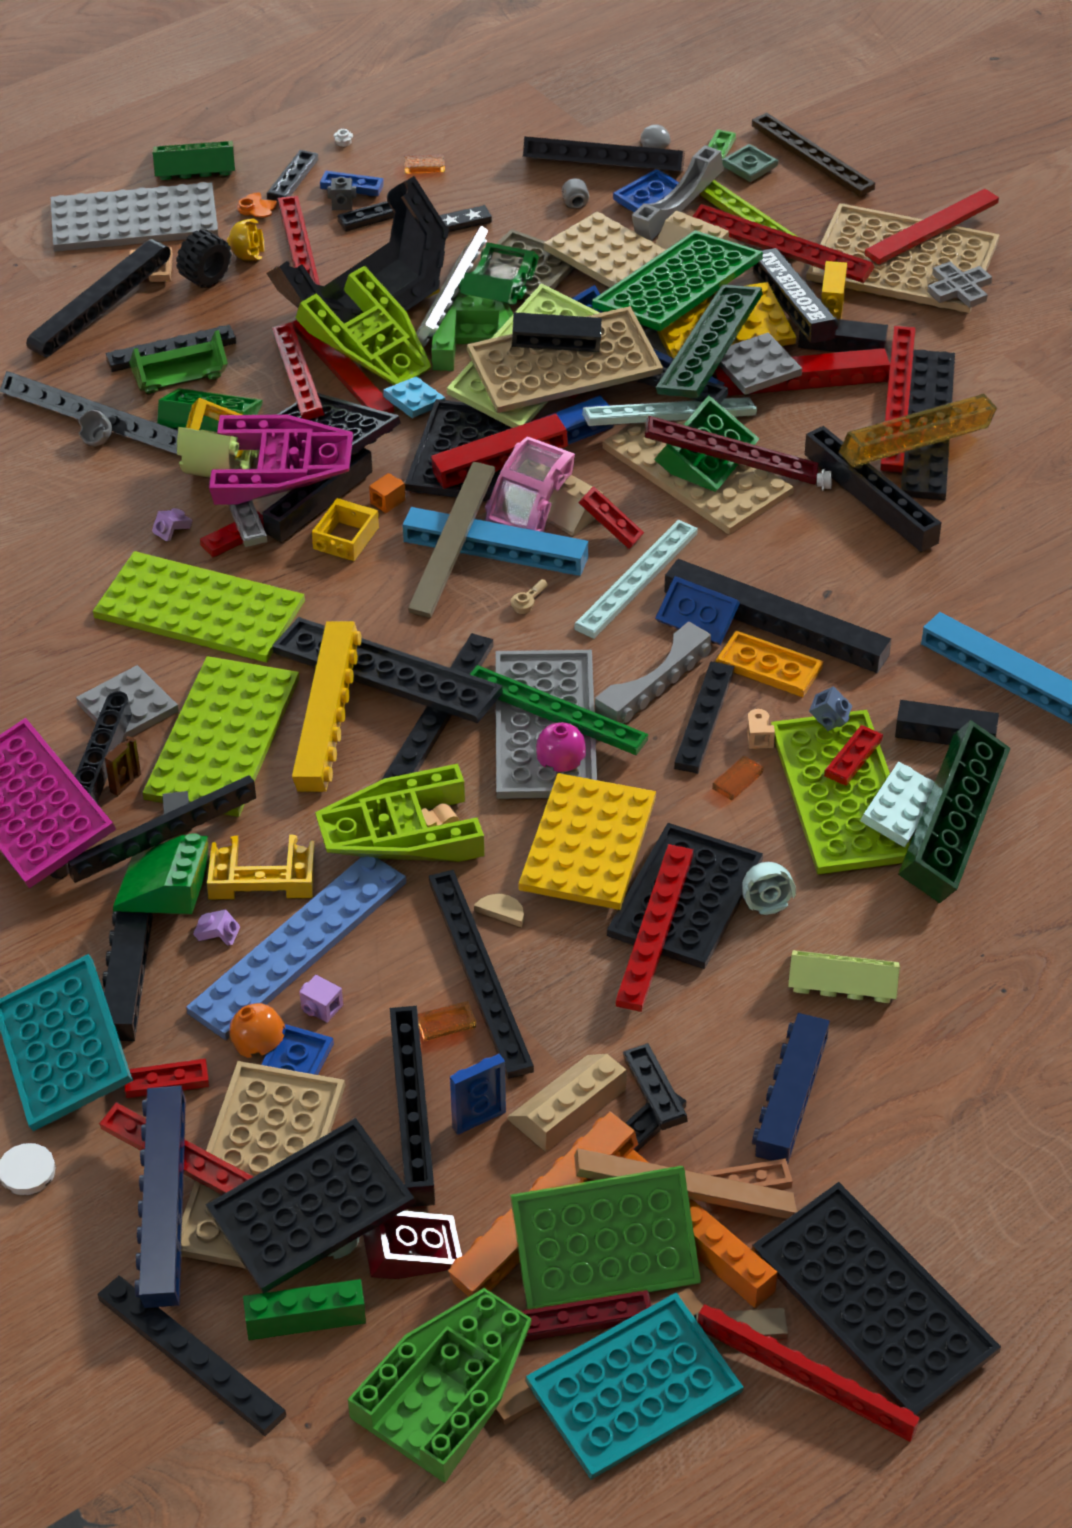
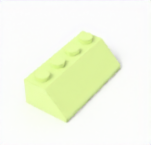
[788,950,900,1003]

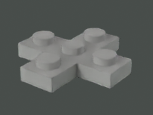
[927,262,992,308]

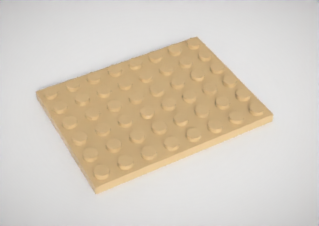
[806,203,999,313]

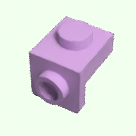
[152,508,193,541]
[193,909,240,946]

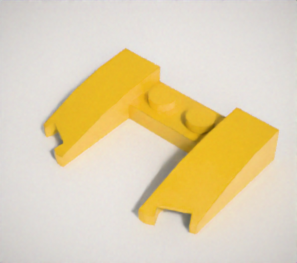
[207,835,315,900]

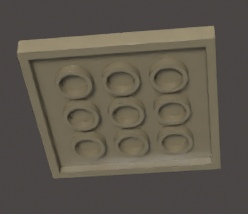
[468,229,575,300]

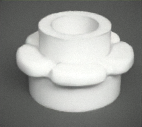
[334,129,353,147]
[817,469,832,491]

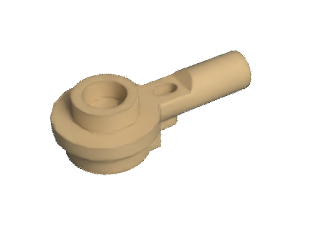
[511,579,548,614]

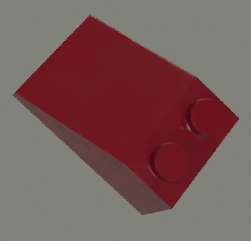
[363,1211,462,1279]

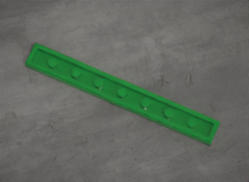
[469,665,648,756]

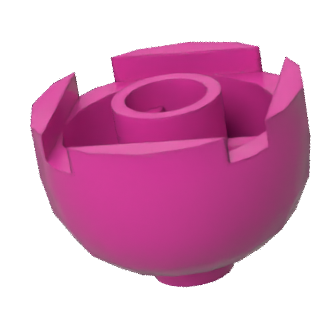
[536,722,586,772]

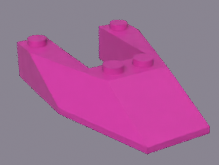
[209,415,353,505]

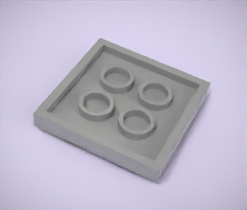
[718,332,802,395]
[76,665,179,742]

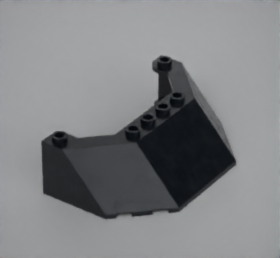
[266,176,449,324]

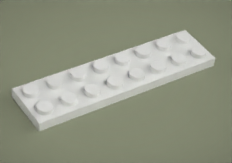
[416,226,488,348]

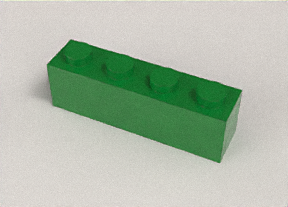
[243,1279,366,1341]

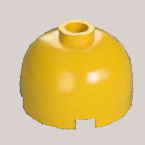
[227,218,264,261]

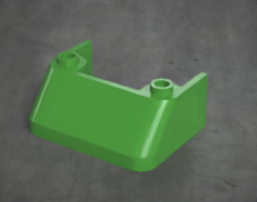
[130,330,228,394]

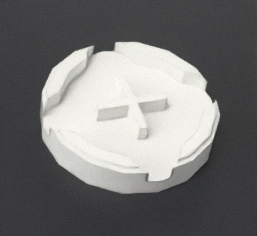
[0,1143,56,1195]

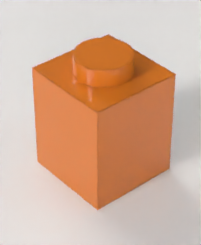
[369,473,405,513]

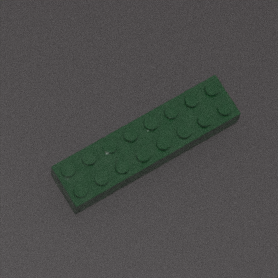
[898,720,1011,903]

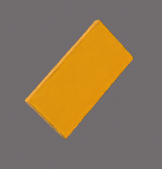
[715,631,824,697]

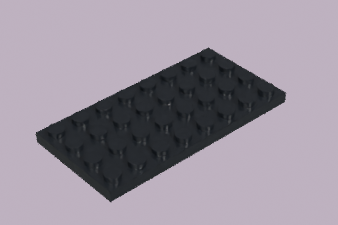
[751,1182,1001,1416]

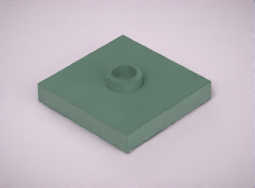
[722,144,778,182]

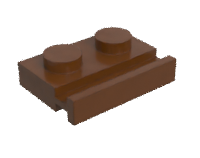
[104,736,141,796]

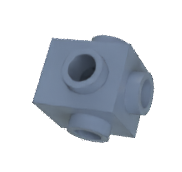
[809,686,852,731]

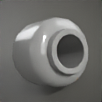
[561,178,589,208]

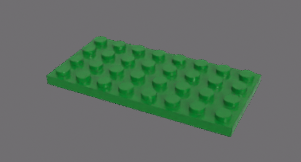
[592,230,763,331]

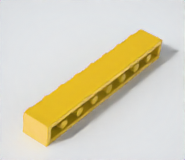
[292,621,361,792]

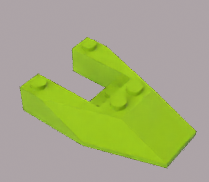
[295,266,432,385]
[315,764,485,862]

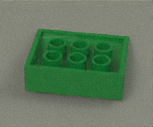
[152,141,235,180]
[157,388,263,432]
[654,395,759,492]
[113,833,209,914]

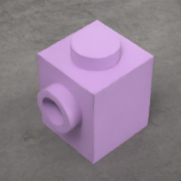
[299,975,343,1023]

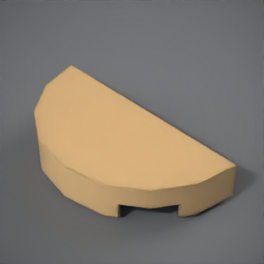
[474,894,524,928]

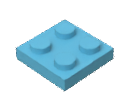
[383,377,445,418]

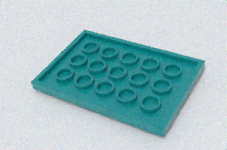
[0,954,133,1131]
[525,1292,744,1480]

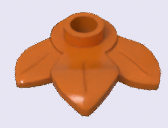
[237,192,277,218]

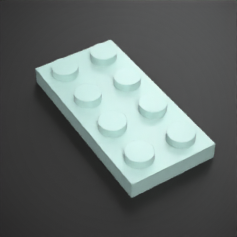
[860,761,935,847]

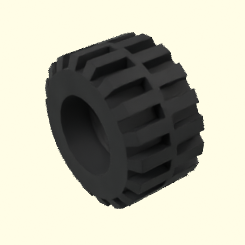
[176,229,232,288]

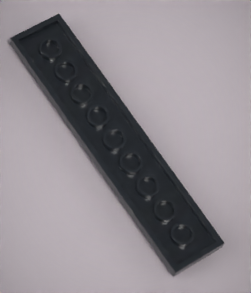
[901,349,955,500]
[272,617,503,723]

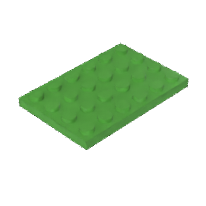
[510,1166,701,1310]

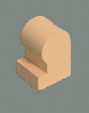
[747,709,775,749]
[421,803,460,828]

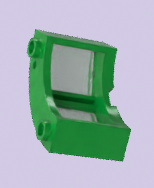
[459,242,539,304]

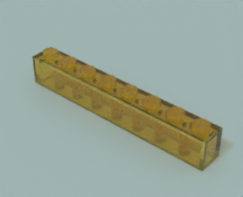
[839,394,997,467]

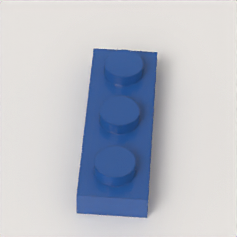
[320,171,384,196]

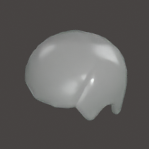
[640,124,670,149]
[78,410,112,447]

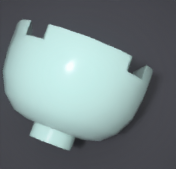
[742,862,796,915]

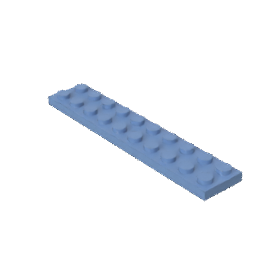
[186,857,406,1041]

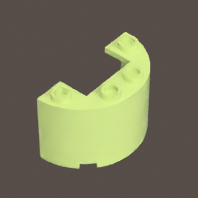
[177,427,260,478]

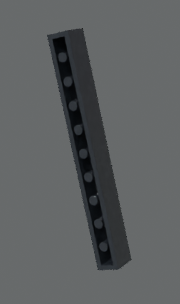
[664,559,892,673]

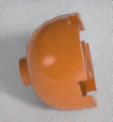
[229,1003,285,1058]

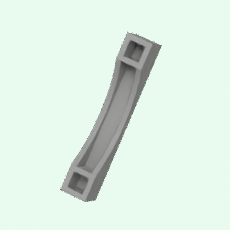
[632,145,723,240]
[595,621,711,724]

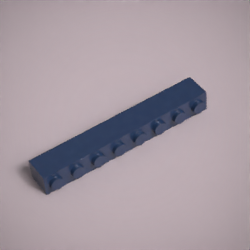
[135,1086,186,1308]

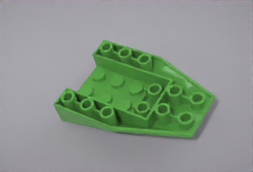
[348,1288,532,1483]

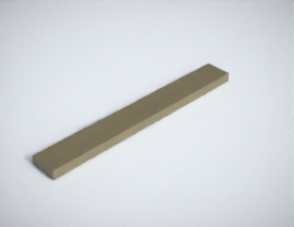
[408,462,495,618]

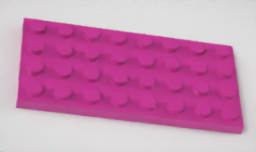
[0,718,116,888]

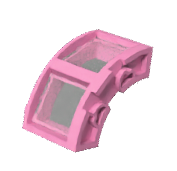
[485,436,575,532]

